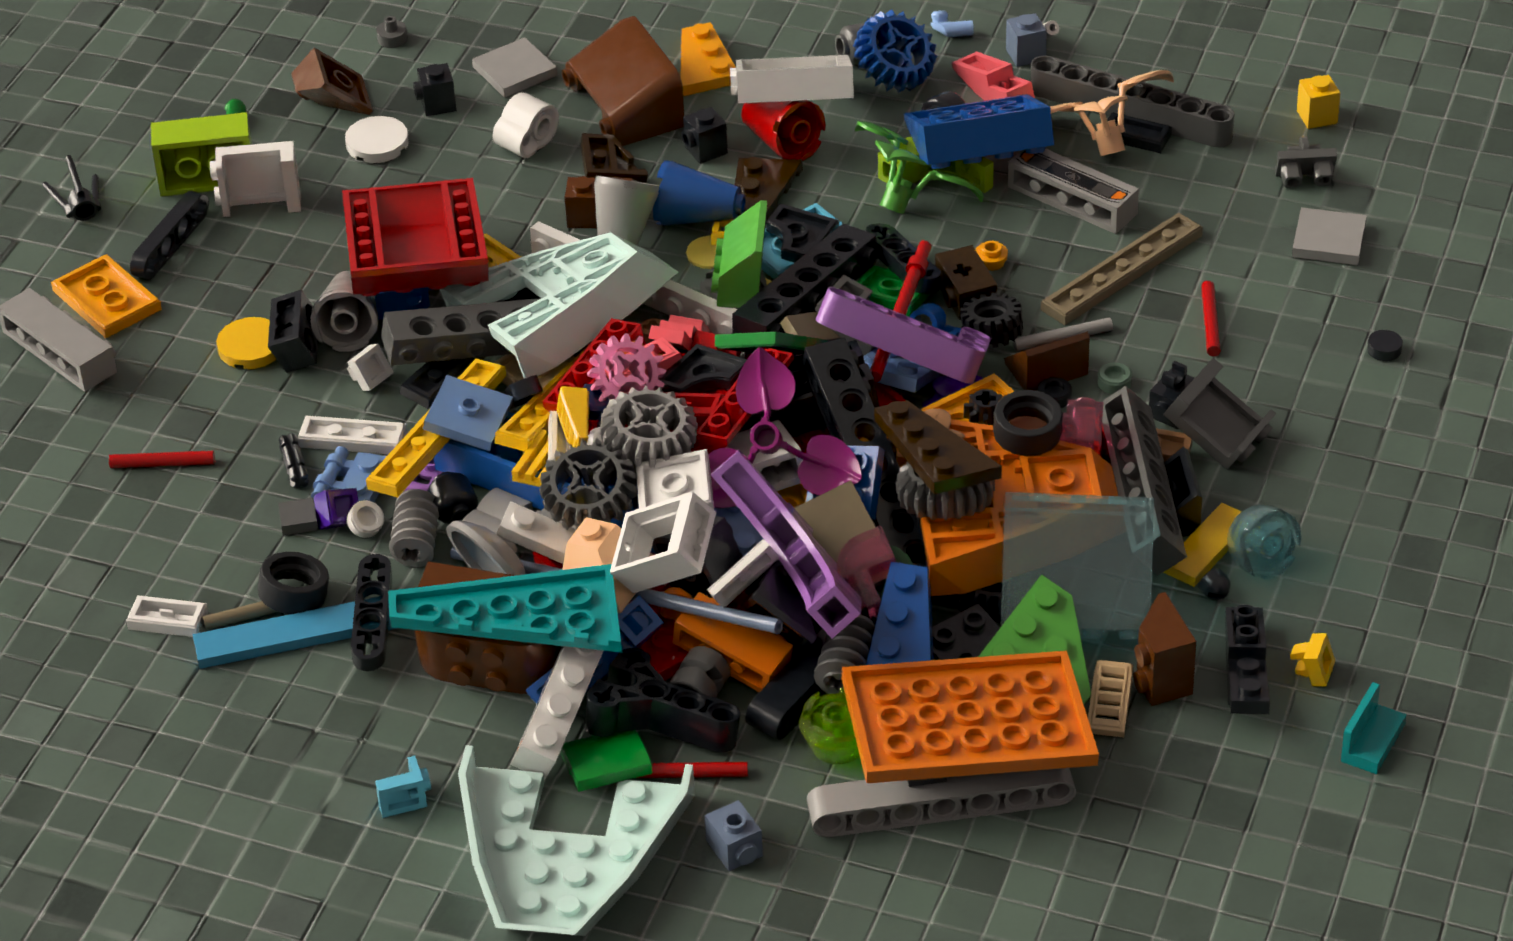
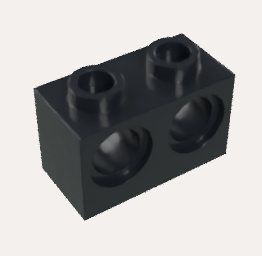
[268,289,318,373]

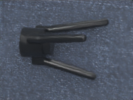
[42,155,101,221]

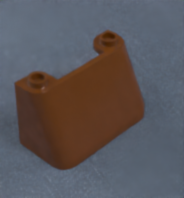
[562,16,685,146]

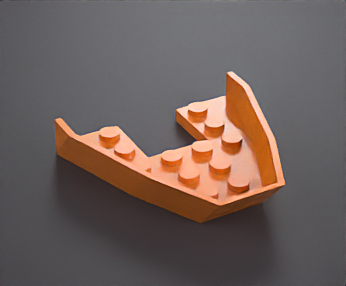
[920,419,1126,596]

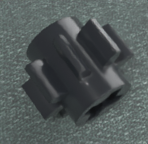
[963,389,1002,425]

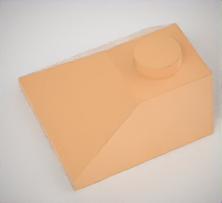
[562,517,653,614]

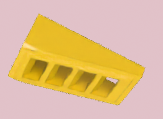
[557,386,589,448]

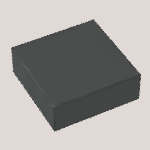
[278,498,318,536]

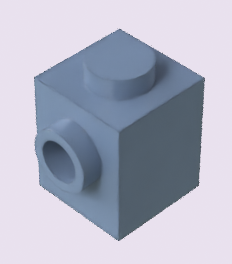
[1006,13,1047,67]
[705,800,763,871]

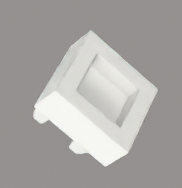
[346,344,394,391]

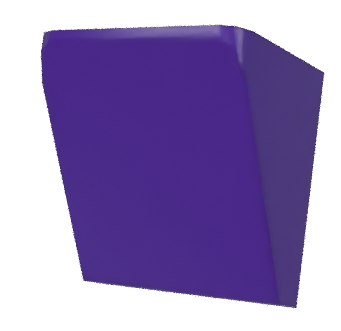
[314,488,359,530]

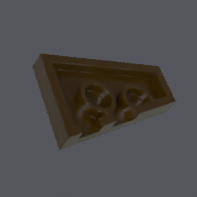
[735,157,803,224]

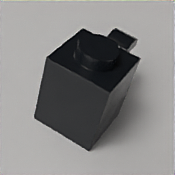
[1149,361,1194,429]

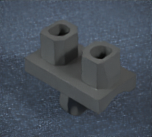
[1274,136,1337,188]

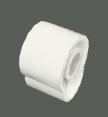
[492,92,559,158]

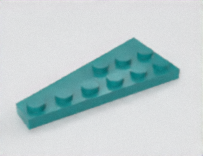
[388,564,622,653]

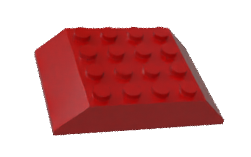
[342,178,489,296]

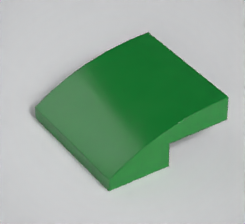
[561,730,652,792]

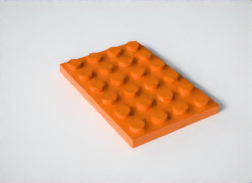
[841,650,1099,784]

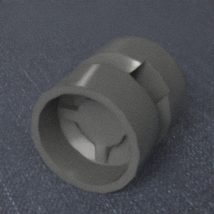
[669,646,731,698]

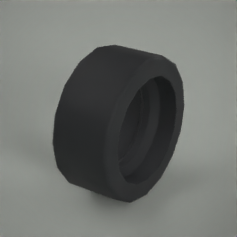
[993,390,1063,456]
[257,552,329,615]

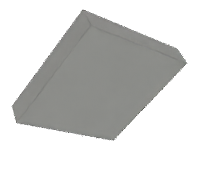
[472,37,557,97]
[1292,207,1367,265]

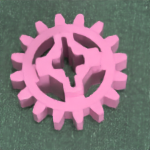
[587,333,666,402]

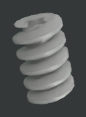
[389,489,439,567]

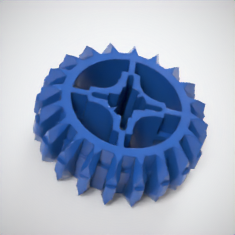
[853,10,937,93]

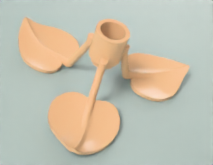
[1050,70,1174,156]

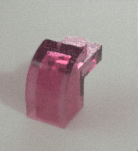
[837,526,896,619]

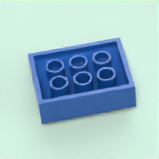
[903,94,1054,169]

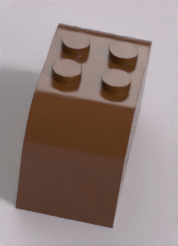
[415,561,562,694]

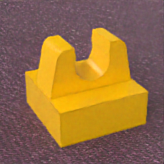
[1290,633,1335,686]

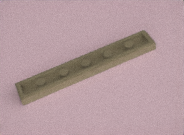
[1041,212,1203,326]

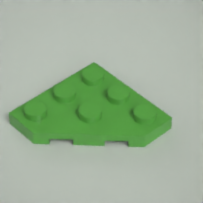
[978,574,1091,706]

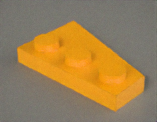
[680,22,736,96]

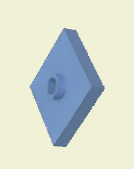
[423,375,513,451]

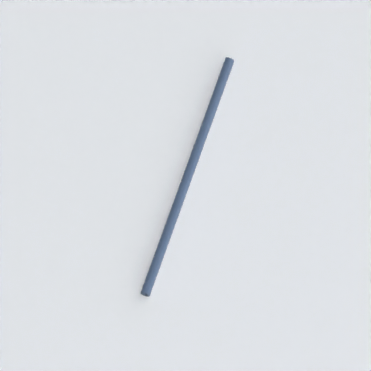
[450,546,783,634]

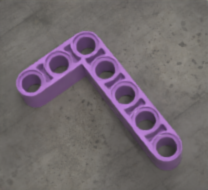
[816,287,990,384]

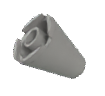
[594,175,659,246]
[311,271,378,352]

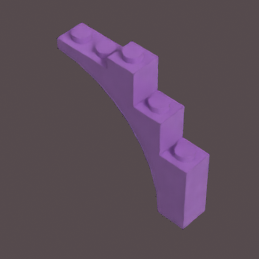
[711,449,862,638]

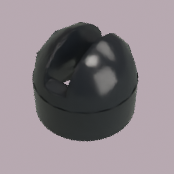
[1198,568,1231,600]

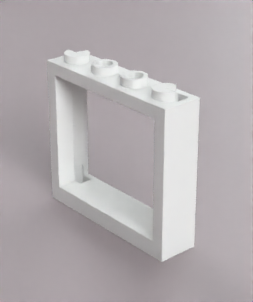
[730,55,854,103]

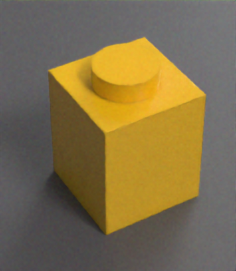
[1297,75,1341,129]

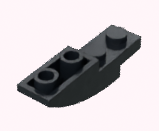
[1225,605,1270,714]

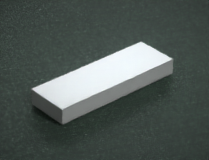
[297,416,407,454]

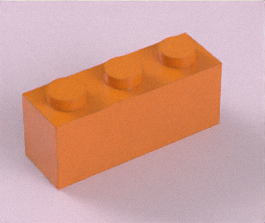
[672,592,794,692]

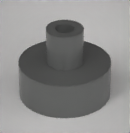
[376,15,408,48]

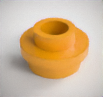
[975,240,1008,271]

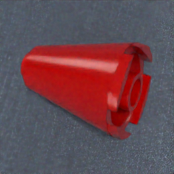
[741,100,826,161]

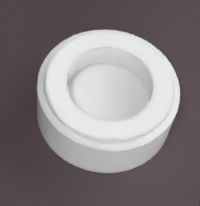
[347,500,384,538]

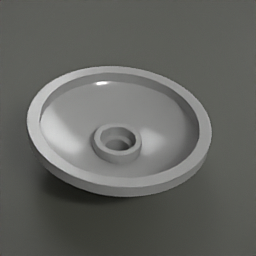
[446,521,526,575]

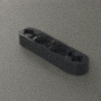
[130,191,209,280]
[866,223,941,294]
[351,554,393,671]

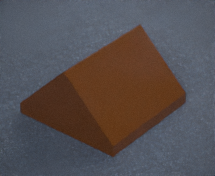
[1004,331,1090,391]

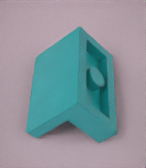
[1341,682,1407,774]

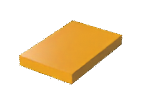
[51,254,162,338]

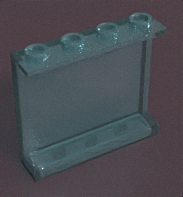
[999,492,1154,640]

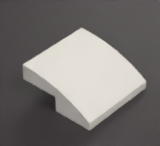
[707,539,779,607]

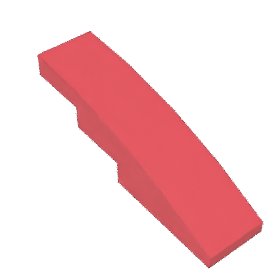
[648,314,712,351]

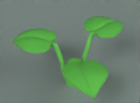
[855,121,984,214]

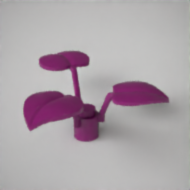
[709,348,862,508]

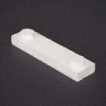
[496,501,576,564]

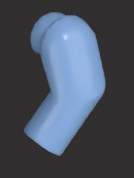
[930,10,974,37]

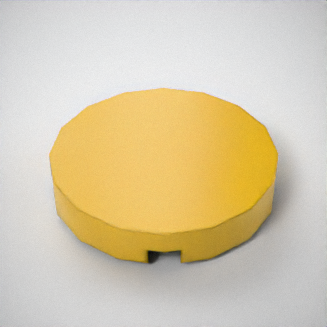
[216,317,276,369]

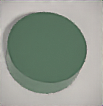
[1097,362,1132,394]

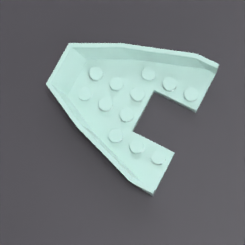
[440,232,678,378]
[458,745,695,936]

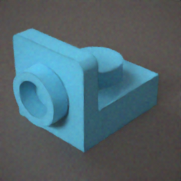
[375,756,431,818]

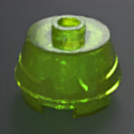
[799,688,860,764]

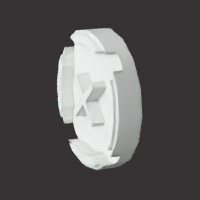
[345,116,408,163]

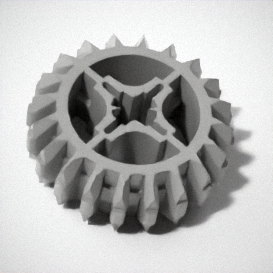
[600,385,698,468]

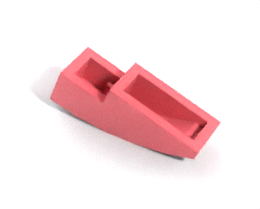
[951,52,1035,101]

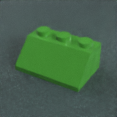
[711,200,767,308]

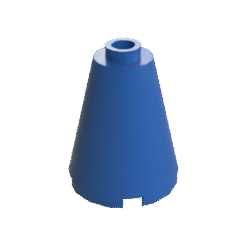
[653,160,746,226]

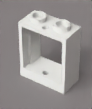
[610,492,716,593]

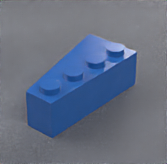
[866,562,934,665]

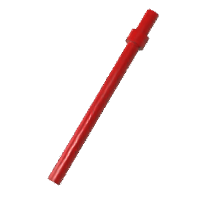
[870,240,932,382]

